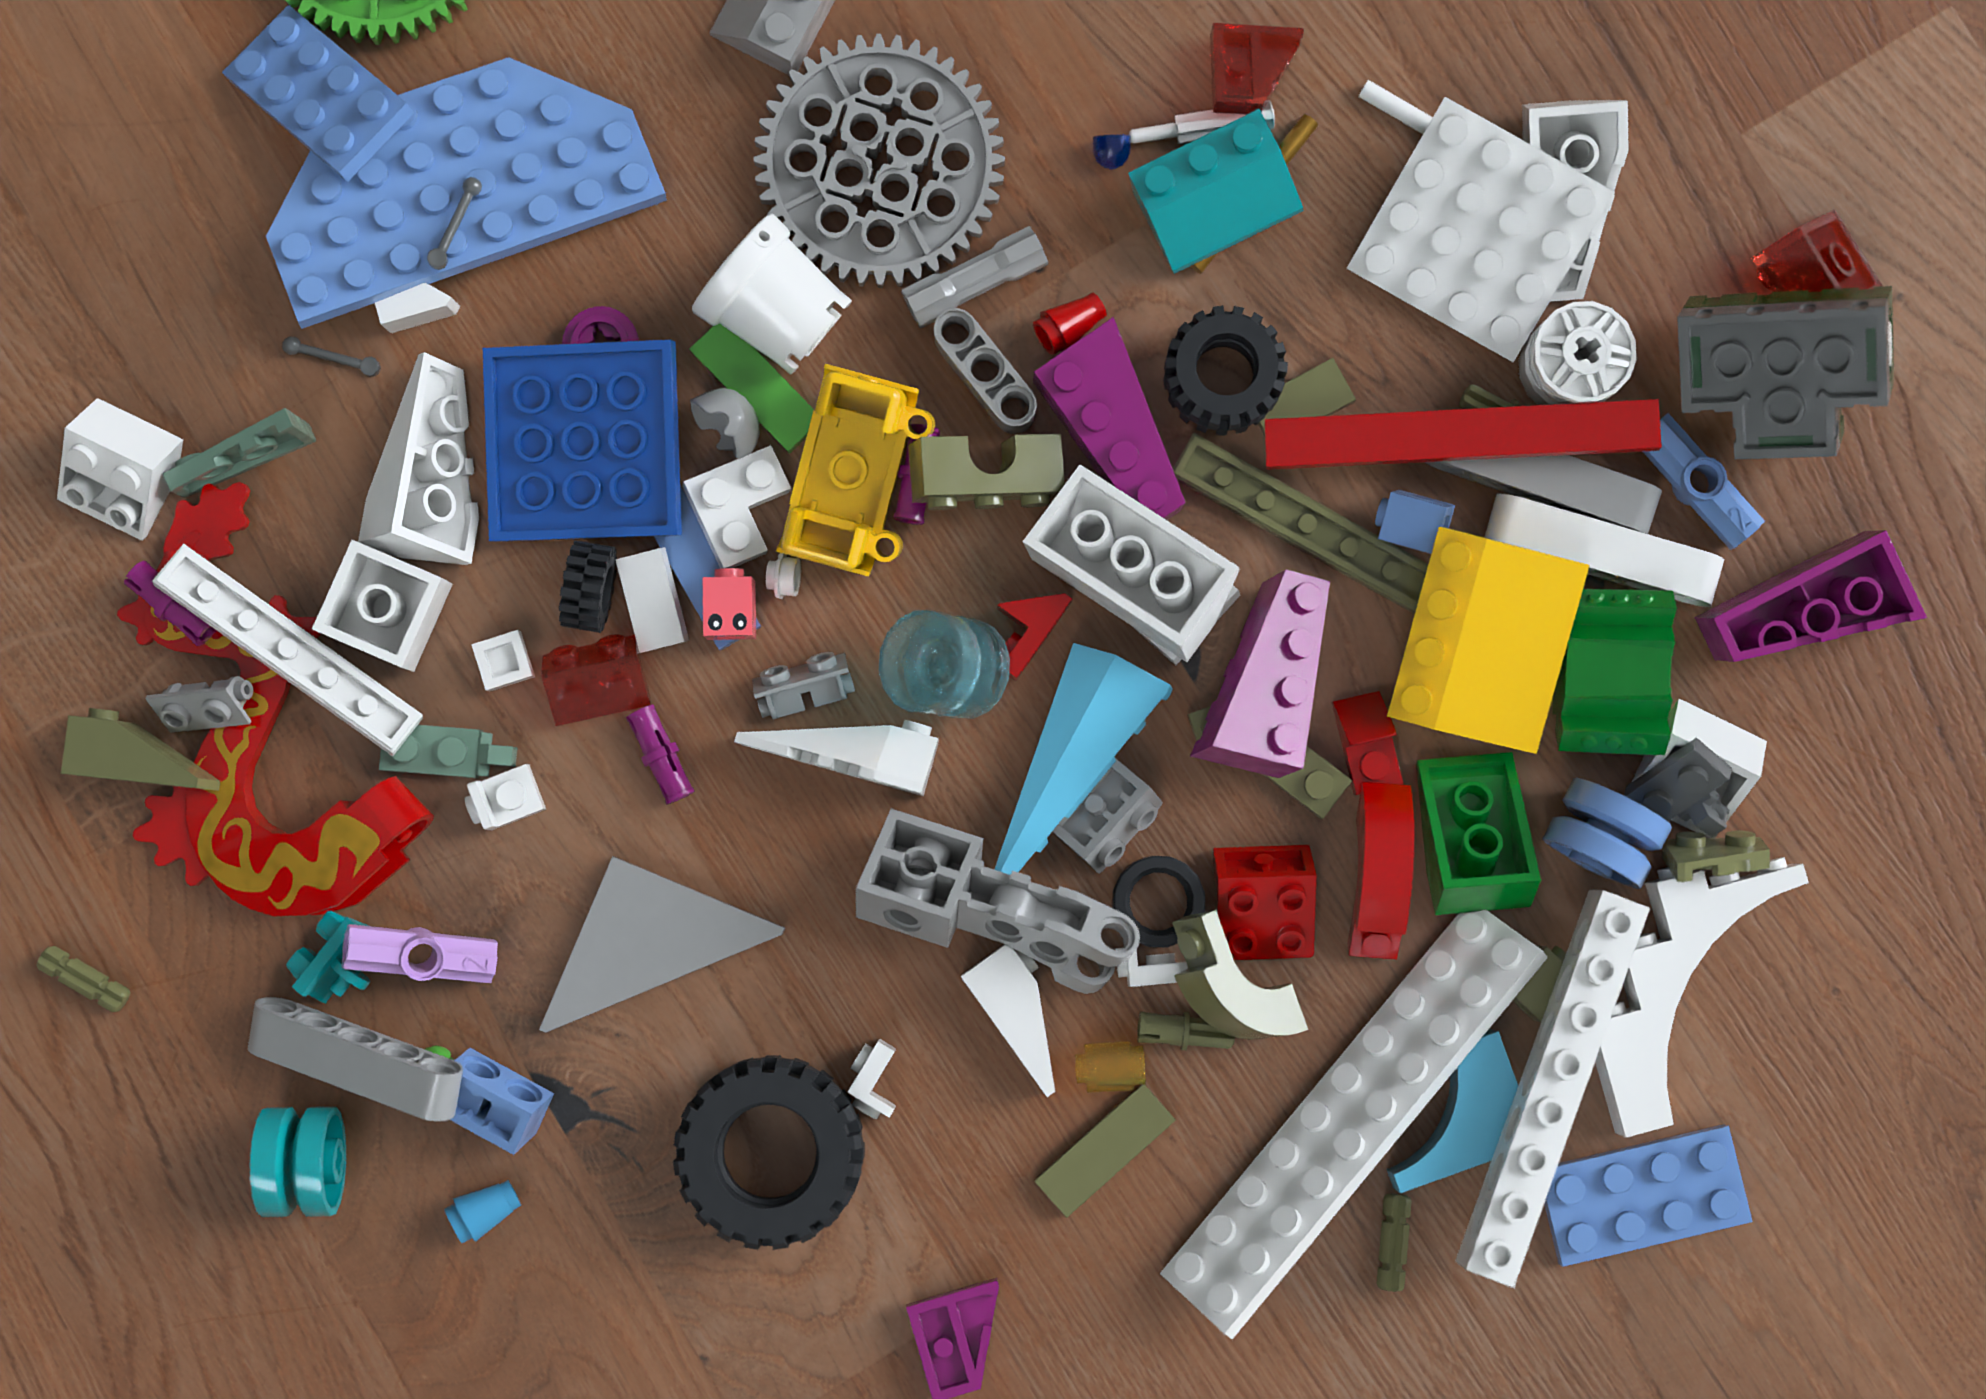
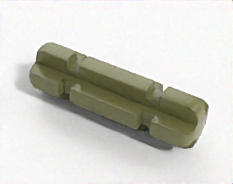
[36,946,131,1012]
[1377,1193,1412,1292]

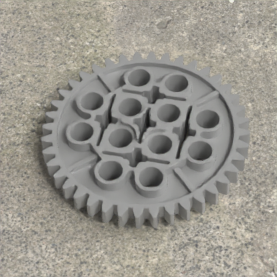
[754,34,1005,288]

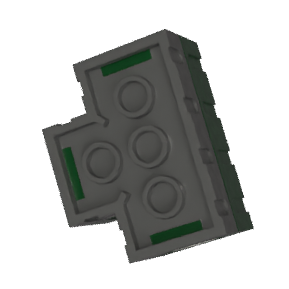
[1677,286,1894,459]

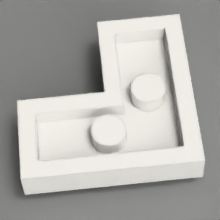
[682,445,791,568]

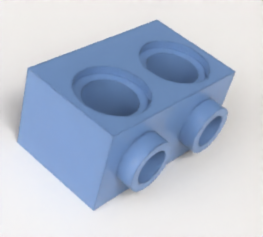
[450,1048,554,1155]

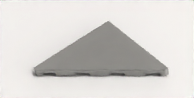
[539,856,785,1033]

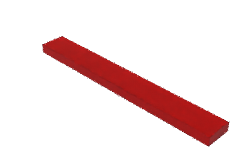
[1264,399,1662,470]

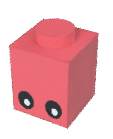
[703,568,756,640]

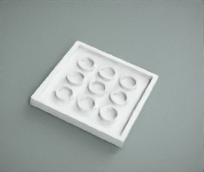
[1347,97,1615,362]

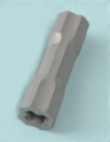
[901,226,1048,329]

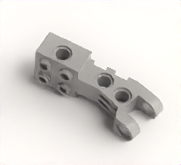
[856,809,1140,994]

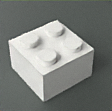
[312,540,453,672]

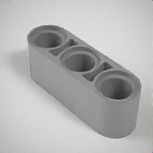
[934,308,1037,434]

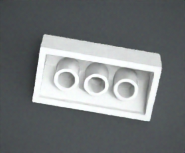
[1022,465,1239,662]

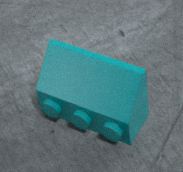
[1128,109,1304,274]

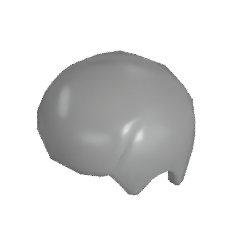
[690,388,760,459]

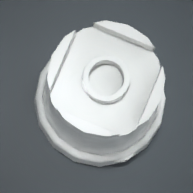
[692,214,852,375]

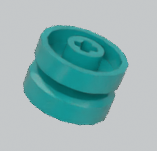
[250,1106,346,1217]

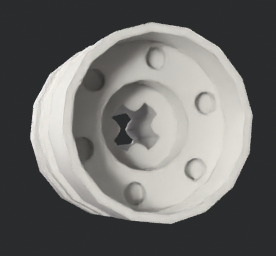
[1519,301,1637,405]

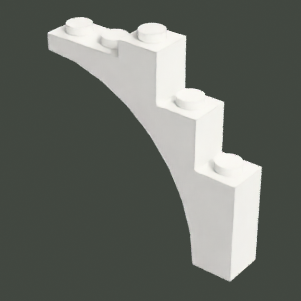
[1595,857,1809,1138]

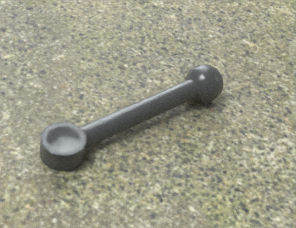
[427,177,482,270]
[282,336,381,377]

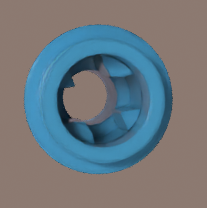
[444,1180,522,1244]

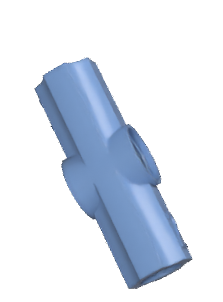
[1643,413,1765,550]

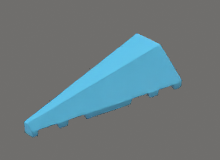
[994,643,1173,875]

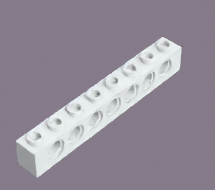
[1455,890,1650,1288]

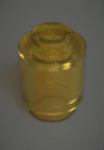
[1075,1041,1146,1093]

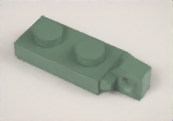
[379,725,518,778]

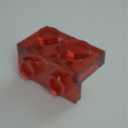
[541,634,651,726]

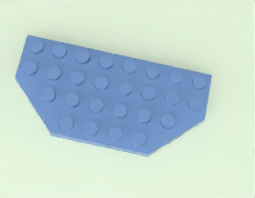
[266,57,667,329]

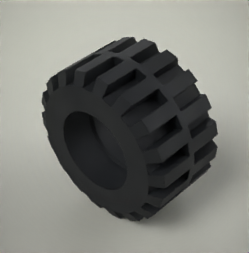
[1163,305,1288,436]

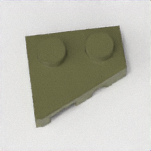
[1662,830,1770,882]

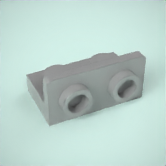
[1052,758,1163,874]

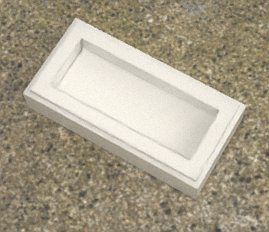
[615,547,689,653]

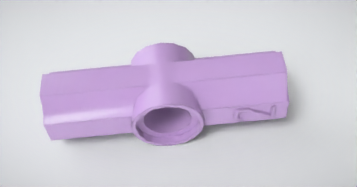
[342,924,498,983]

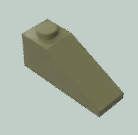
[61,708,220,791]

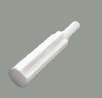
[1129,100,1275,144]

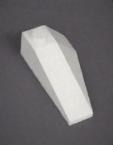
[358,352,479,565]
[734,720,939,796]

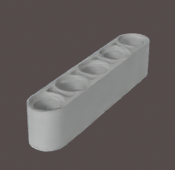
[1425,455,1662,534]
[248,997,463,1121]

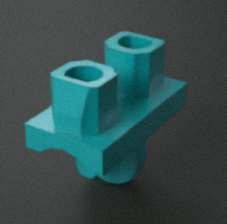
[286,910,371,1004]

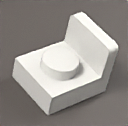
[465,764,546,830]
[1116,948,1188,987]

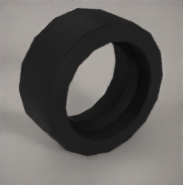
[1112,856,1205,948]

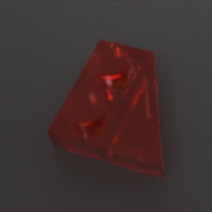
[1210,23,1304,115]

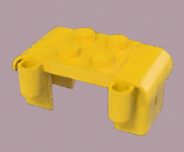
[776,363,935,576]

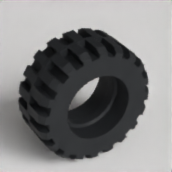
[673,1055,865,1250]

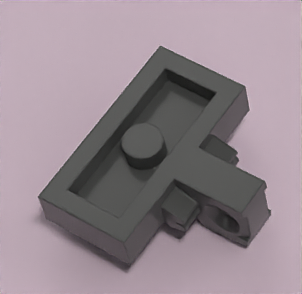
[1624,737,1732,837]

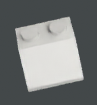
[1632,699,1767,838]

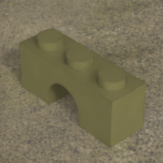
[908,434,1065,510]

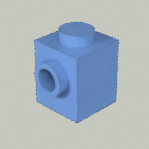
[1375,490,1455,554]

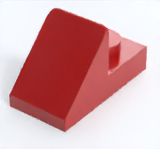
[997,593,1073,681]
[1332,691,1403,795]

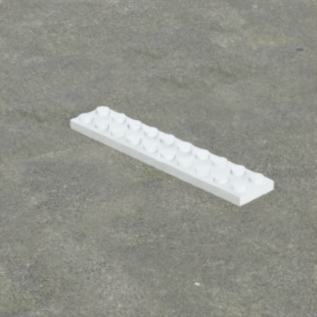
[1160,909,1548,1339]

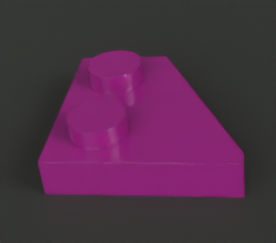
[906,1278,999,1399]

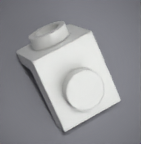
[847,1039,896,1119]

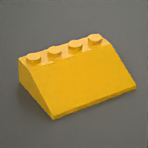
[1387,527,1590,754]

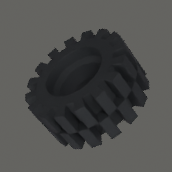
[559,540,617,633]

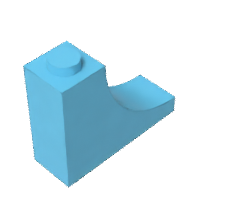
[1386,1029,1518,1193]

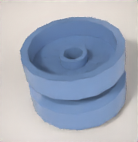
[1542,778,1672,889]

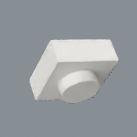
[471,630,535,692]

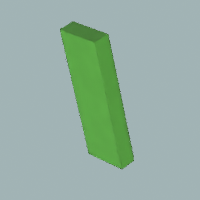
[689,323,814,454]

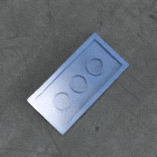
[222,5,415,182]
[1544,1124,1753,1267]

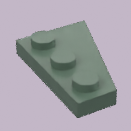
[163,408,316,498]

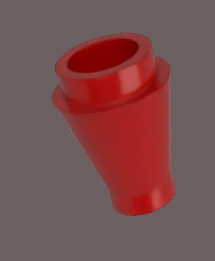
[1033,292,1107,355]

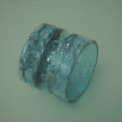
[879,610,1010,719]

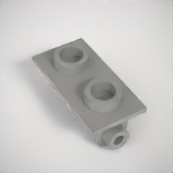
[752,652,855,720]
[145,676,253,733]

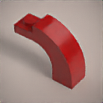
[1347,782,1414,960]

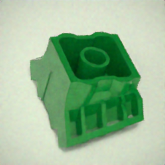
[1552,589,1677,755]

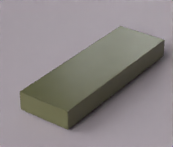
[1034,1082,1176,1218]

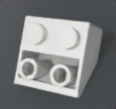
[57,398,183,541]

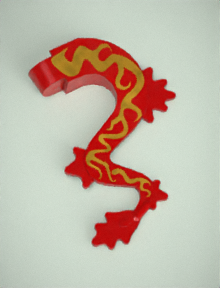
[117,482,434,917]

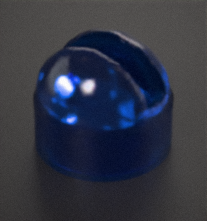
[1092,135,1131,170]

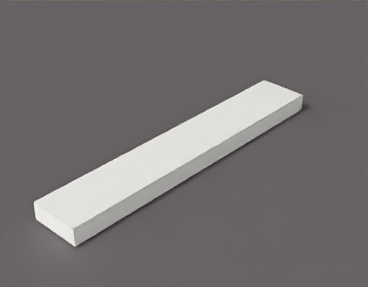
[152,543,423,756]

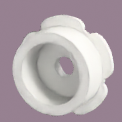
[766,553,801,599]

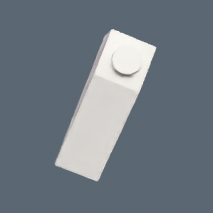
[961,944,1055,1097]

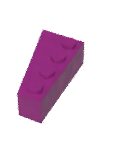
[1694,530,1927,662]

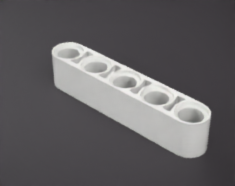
[1485,494,1724,607]

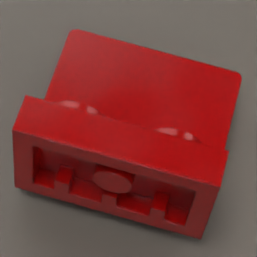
[1213,845,1317,960]

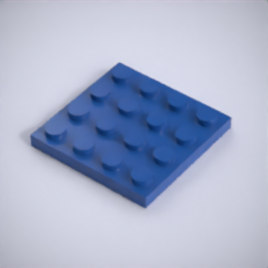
[483,339,682,542]

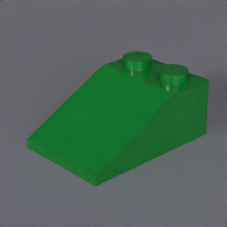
[1416,752,1541,915]

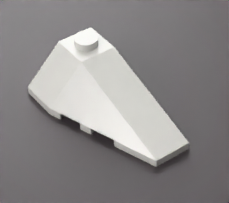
[1522,100,1629,302]

